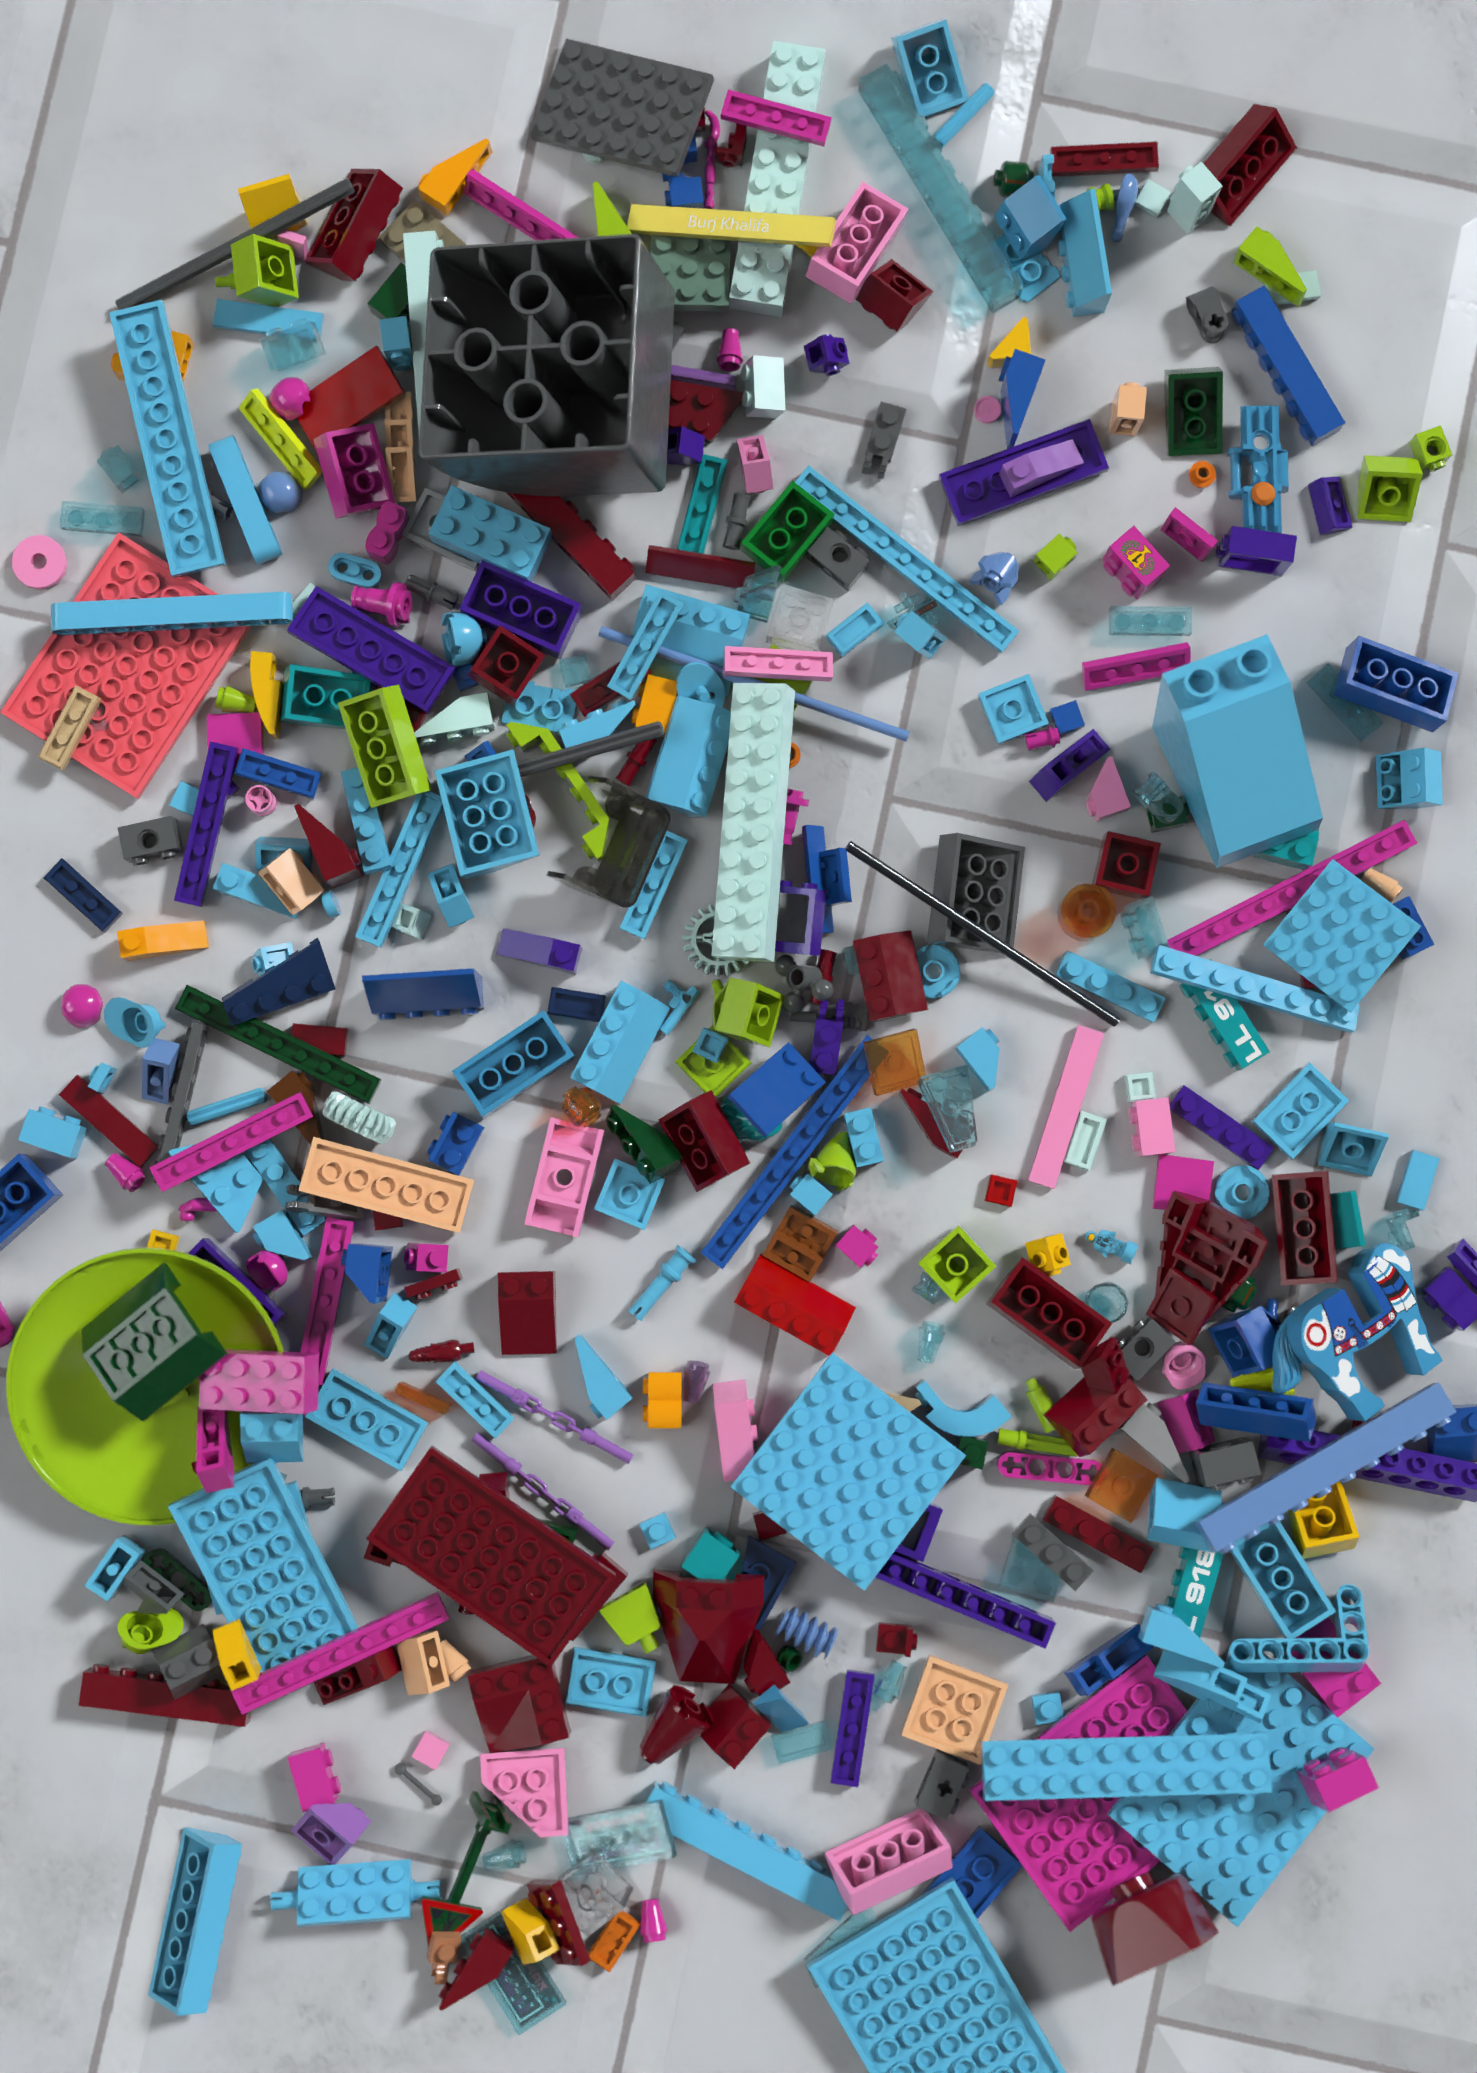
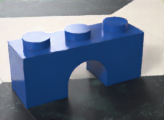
[662,134,704,209]

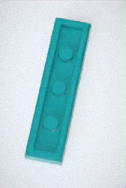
[677,454,728,554]

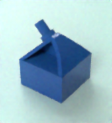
[1208,1298,1281,1378]

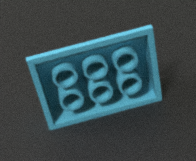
[632,584,750,698]
[435,749,540,879]

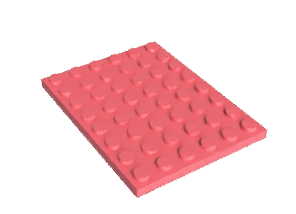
[0,532,251,800]

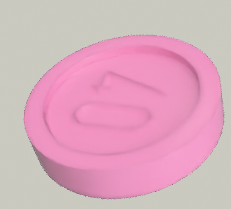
[974,396,1001,424]

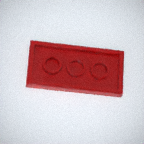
[297,346,405,451]

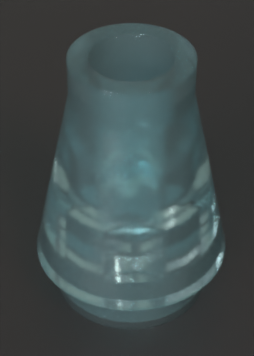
[918,1321,946,1364]
[872,1660,907,1704]
[483,1840,526,1870]

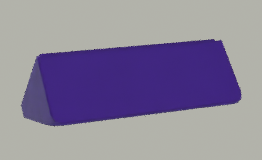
[1308,477,1353,535]

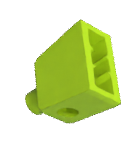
[599,1581,661,1654]

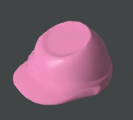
[1162,1341,1206,1390]

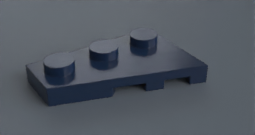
[741,1535,797,1630]

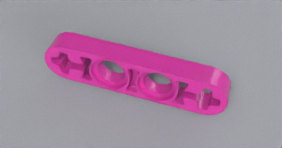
[996,1451,1105,1486]

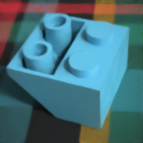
[1376,748,1443,809]

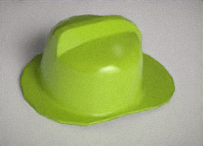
[117,1608,184,1654]

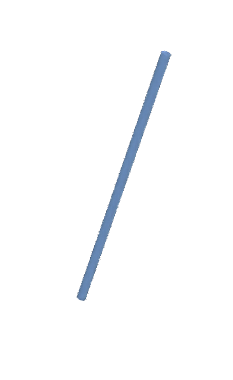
[599,626,910,742]

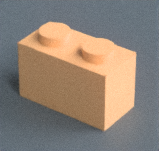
[1109,382,1147,436]
[258,848,325,915]
[396,1630,450,1695]

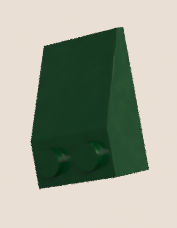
[1164,367,1223,456]

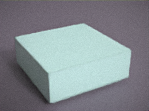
[1134,179,1171,218]
[1124,1072,1156,1103]

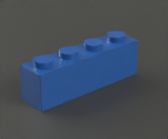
[1196,1382,1317,1442]

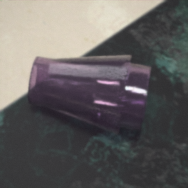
[683,1360,711,1403]

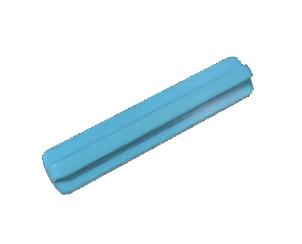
[933,83,994,148]
[186,1088,267,1126]

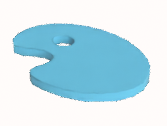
[676,662,725,707]

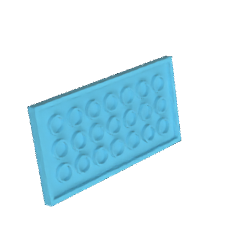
[168,1457,359,1673]

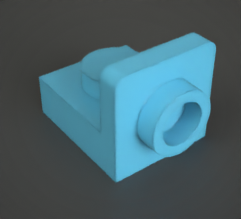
[252,942,294,976]

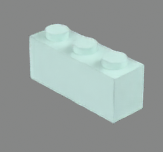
[1167,161,1222,235]

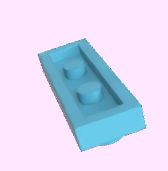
[436,1361,515,1439]

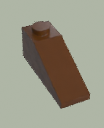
[267,1070,324,1145]

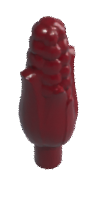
[408,1340,475,1363]

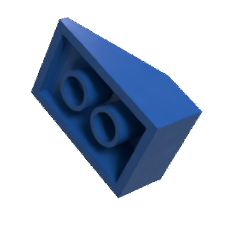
[998,349,1045,449]
[727,1042,826,1138]

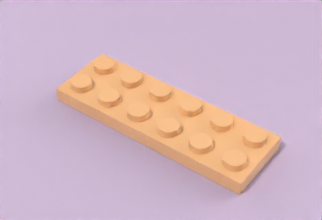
[298,1137,474,1233]

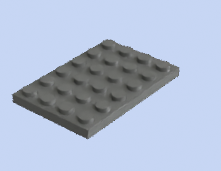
[530,39,714,177]

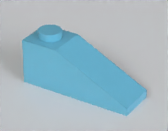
[213,863,298,919]
[574,1334,633,1420]
[1138,1603,1225,1668]

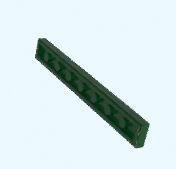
[175,985,382,1104]

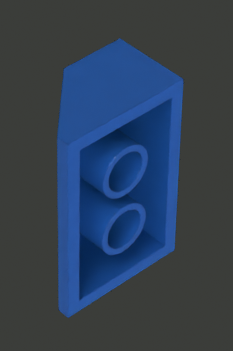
[341,1243,393,1304]
[1426,1404,1477,1461]

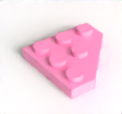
[480,1748,569,1837]

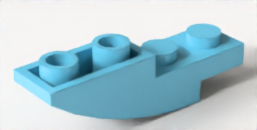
[1153,1650,1272,1723]

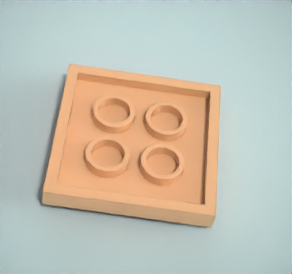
[901,1654,1008,1765]

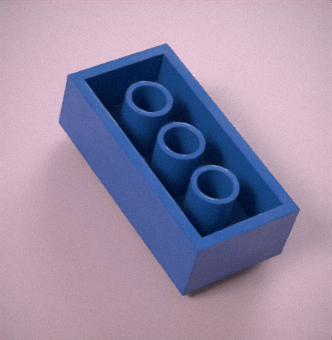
[1333,636,1459,733]
[0,1154,63,1251]

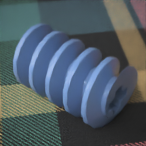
[774,1606,838,1660]

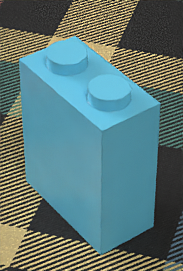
[1147,1478,1225,1553]

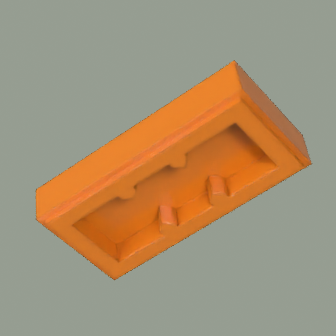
[588,1907,641,1973]

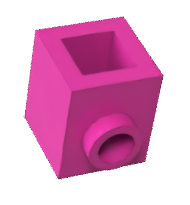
[835,1225,878,1267]

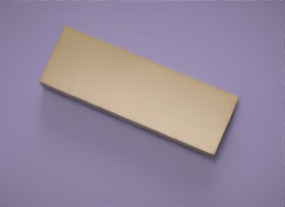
[38,685,102,771]

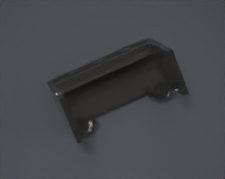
[547,776,671,908]

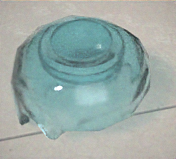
[1084,1282,1129,1322]

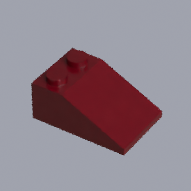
[294,804,363,889]
[498,1271,557,1355]

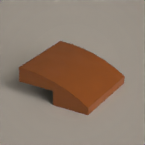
[763,1204,838,1282]

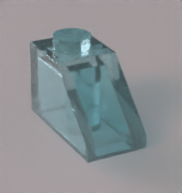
[734,565,782,623]

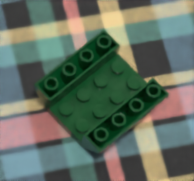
[82,1262,228,1421]

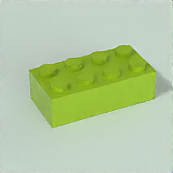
[338,685,432,808]

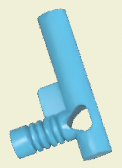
[660,980,700,1035]

